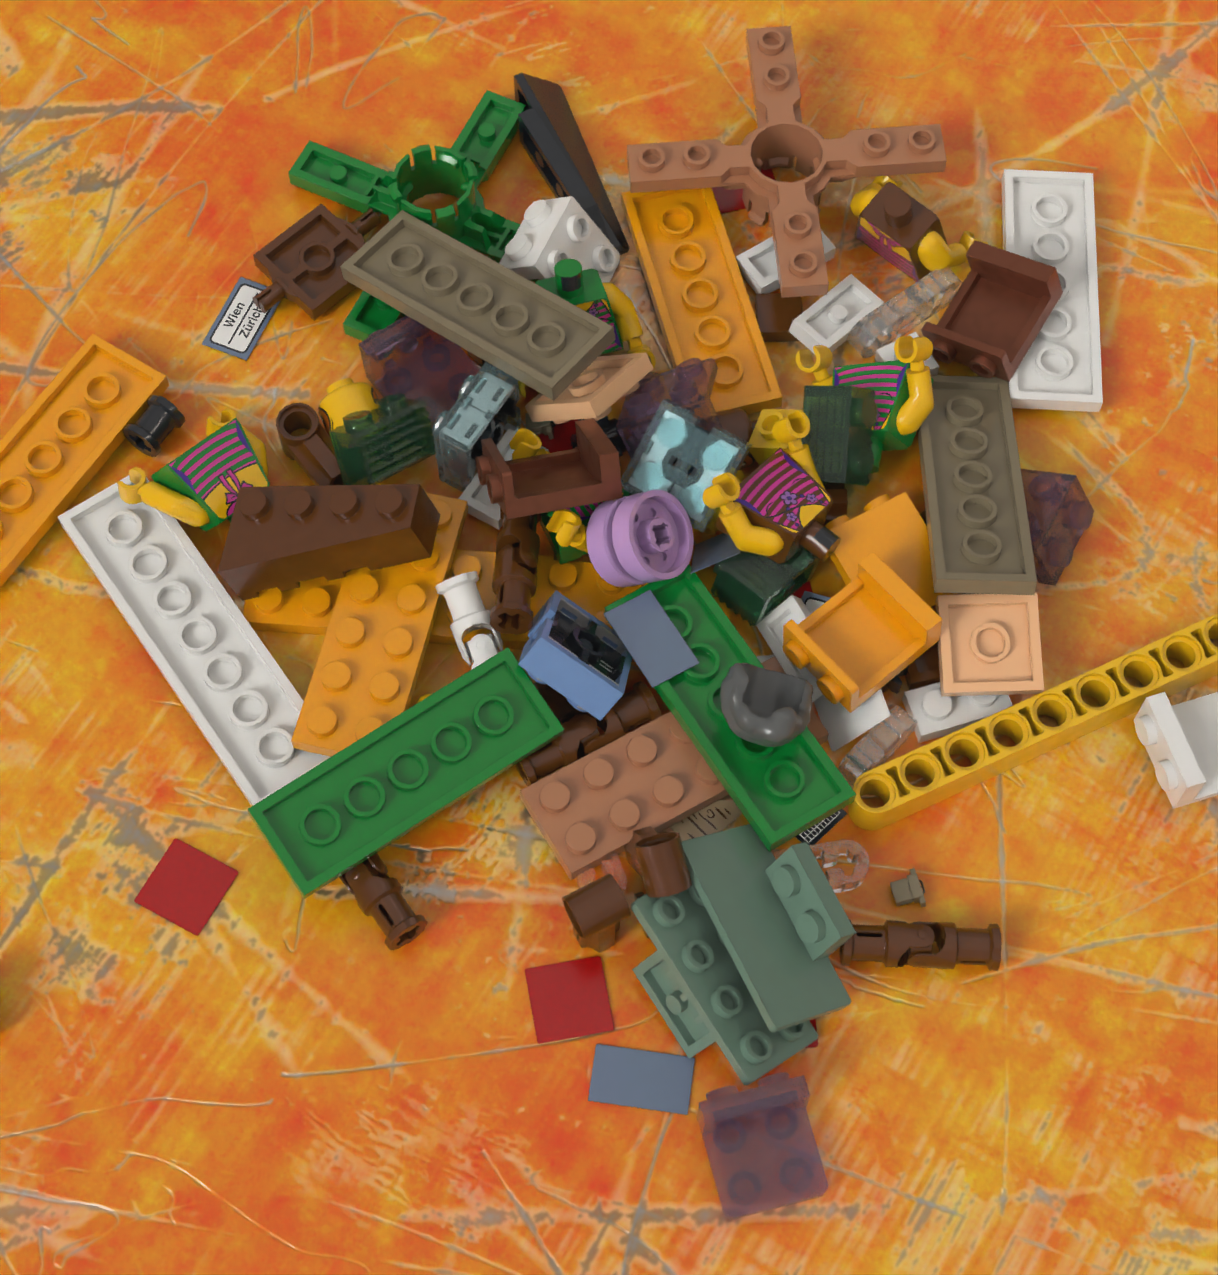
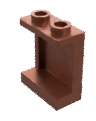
[921,240,1063,382]
[476,418,623,520]

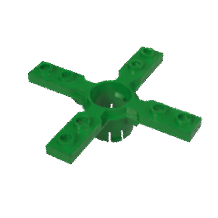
[288,90,539,350]

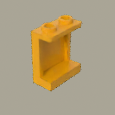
[825,491,962,612]
[782,552,942,713]

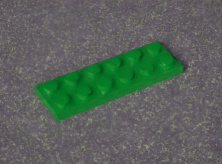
[604,564,856,852]
[248,647,565,899]

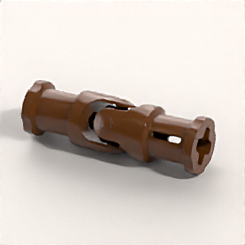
[490,508,542,635]
[515,681,662,786]
[339,853,427,950]
[839,919,1001,971]

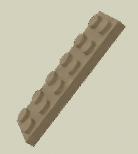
[340,210,615,401]
[917,375,1037,595]

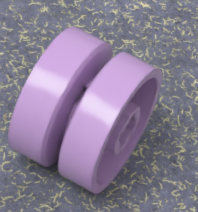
[586,490,694,588]

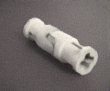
[435,571,503,670]

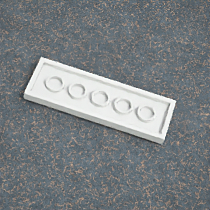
[1001,169,1103,412]

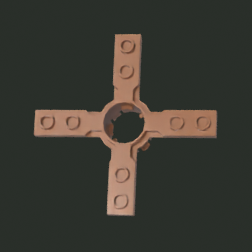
[627,26,947,298]

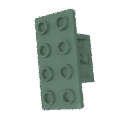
[682,824,856,1032]
[631,881,818,1086]

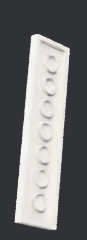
[58,475,330,806]

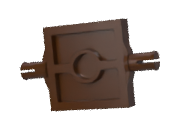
[253,204,381,320]

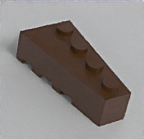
[218,484,440,601]

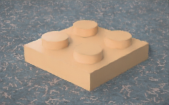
[525,352,653,424]
[935,592,1044,697]

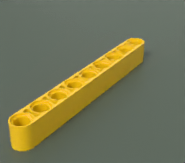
[848,614,1218,831]

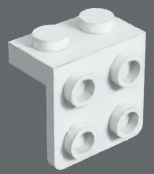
[499,196,620,283]
[1133,692,1218,809]

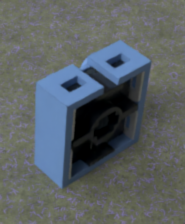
[518,590,632,721]

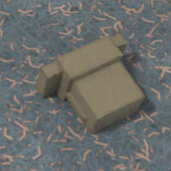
[525,413,555,440]
[890,868,926,908]

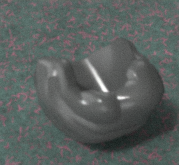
[720,663,813,747]

